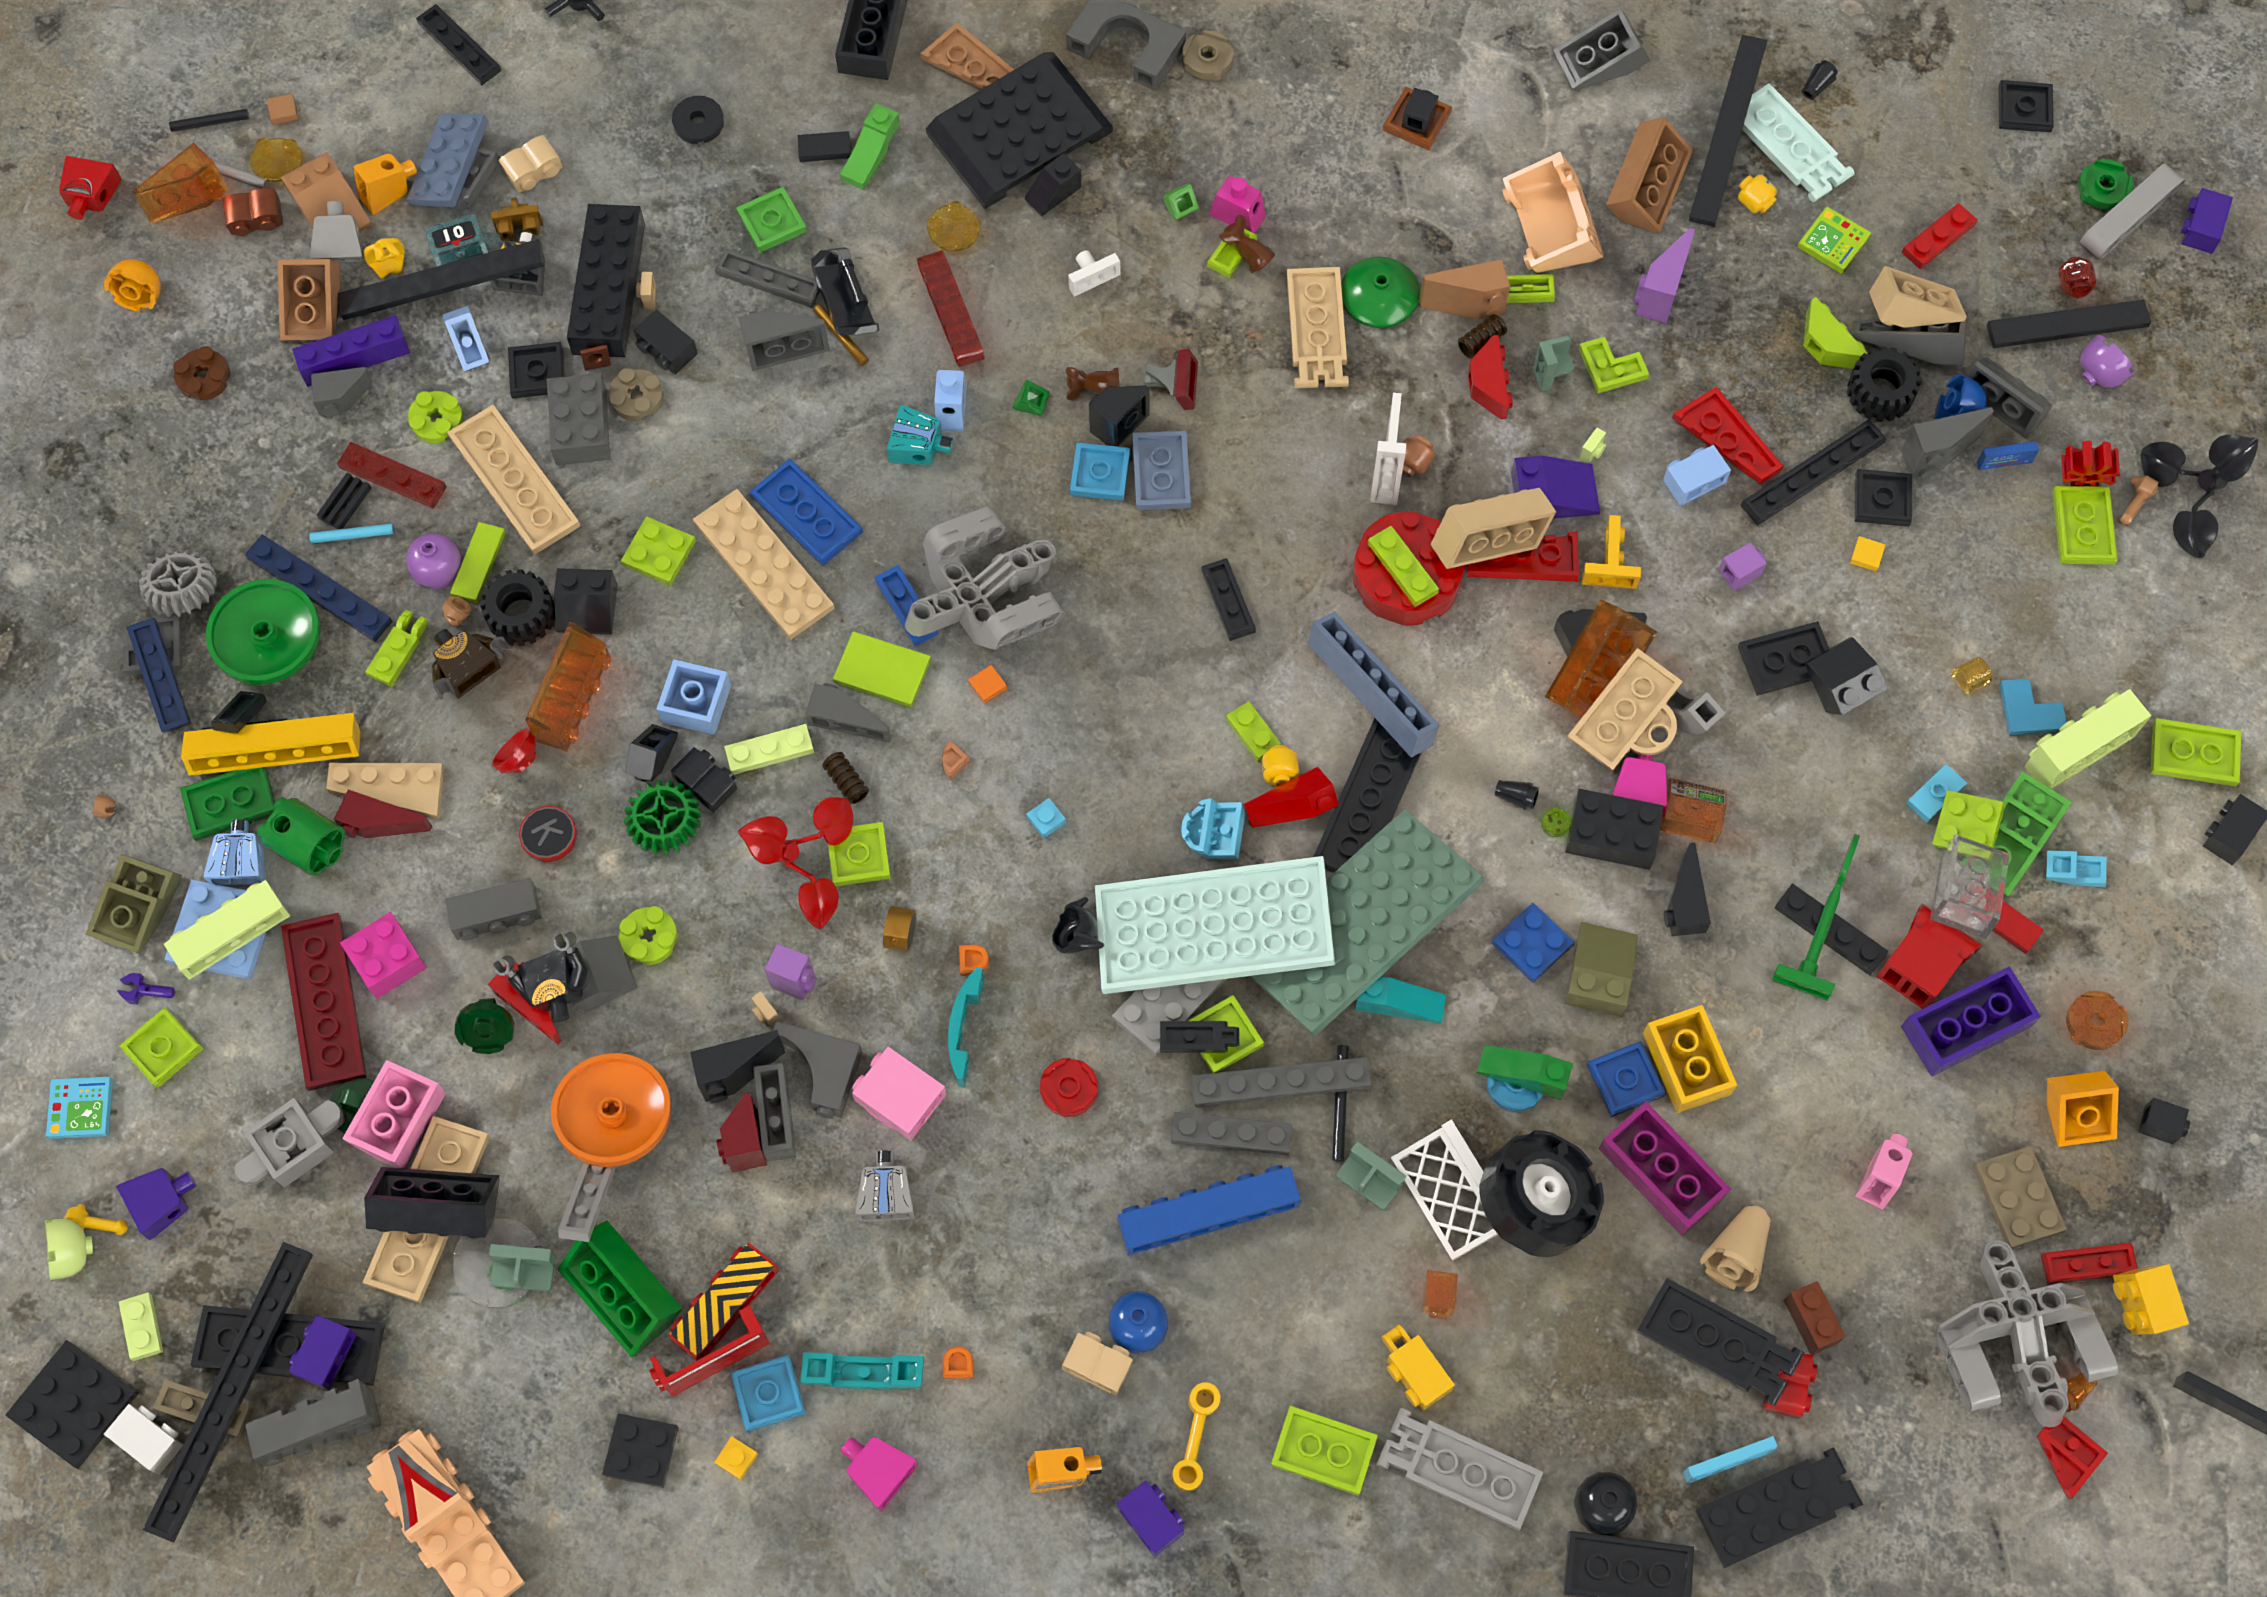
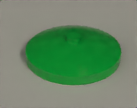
[206,579,321,685]

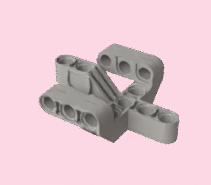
[905,506,1065,650]
[1937,1240,2118,1427]

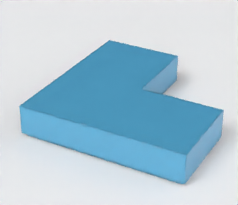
[1999,679,2066,736]

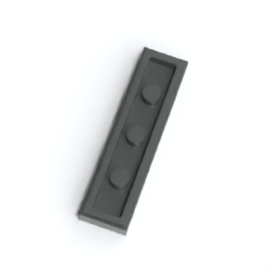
[715,249,820,308]

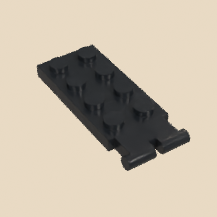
[1638,1278,1804,1407]
[1696,1447,1863,1568]

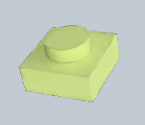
[1579,428,1606,463]

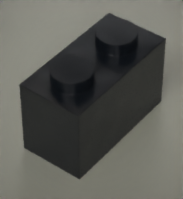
[634,309,698,375]
[2203,794,2267,865]

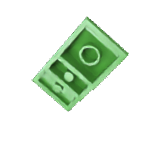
[1959,771,2072,897]

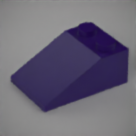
[1511,456,1600,519]

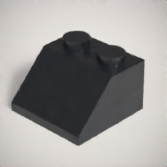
[1089,385,1150,447]
[554,568,618,634]
[1805,637,1888,715]

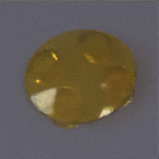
[250,138,303,182]
[927,201,980,252]

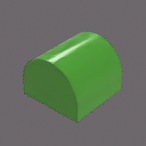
[1163,183,1199,219]

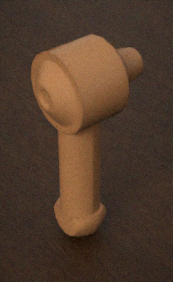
[2120,475,2159,526]

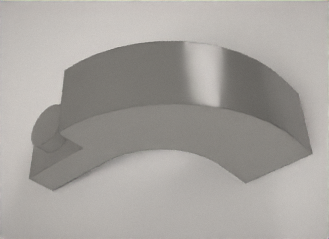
[1653,659,1725,735]

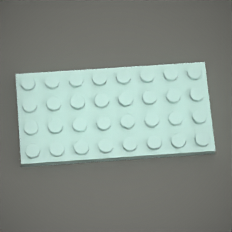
[1095,856,1335,994]

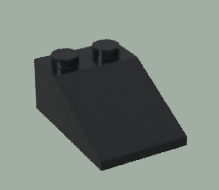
[690,1030,785,1103]

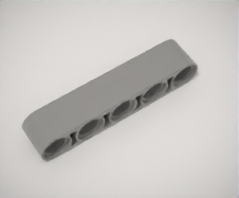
[2079,163,2185,260]

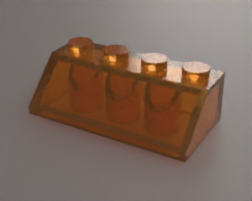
[1545,600,1657,718]
[525,622,611,752]

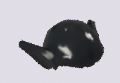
[1052,897,1104,954]

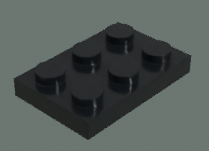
[1738,621,1829,696]

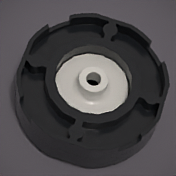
[1479,1130,1604,1257]

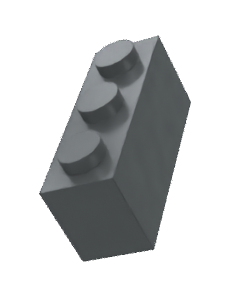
[445,878,542,941]
[754,1063,796,1162]

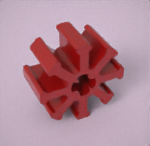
[2061,441,2120,486]

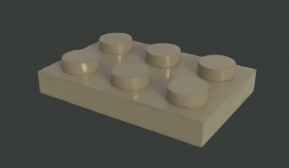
[1973,1146,2067,1249]

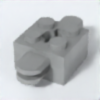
[235,1098,345,1188]

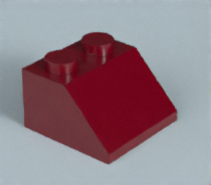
[716,1093,767,1173]

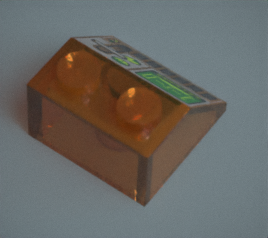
[1660,778,1727,844]

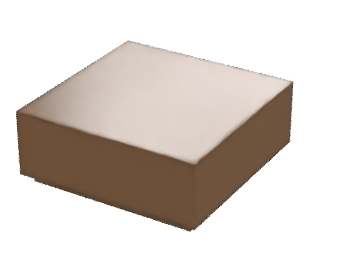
[267,93,299,125]

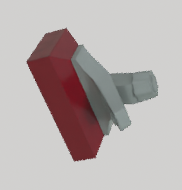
[1144,349,1198,410]

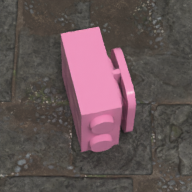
[852,1047,947,1141]

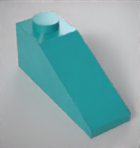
[1355,976,1446,1024]

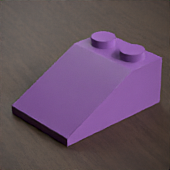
[1634,228,1695,323]

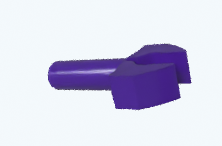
[117,973,175,1005]

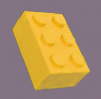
[1643,1005,1737,1114]

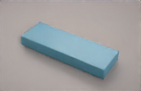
[1683,1436,1778,1483]

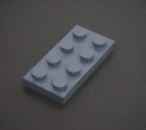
[407,114,489,207]

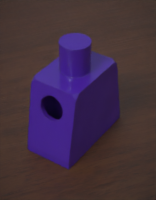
[116,1168,197,1240]

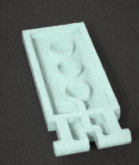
[1743,83,1855,202]

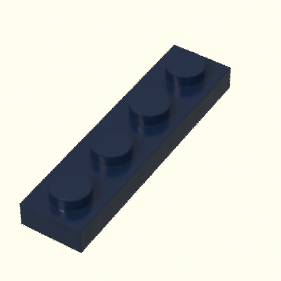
[126,618,191,733]

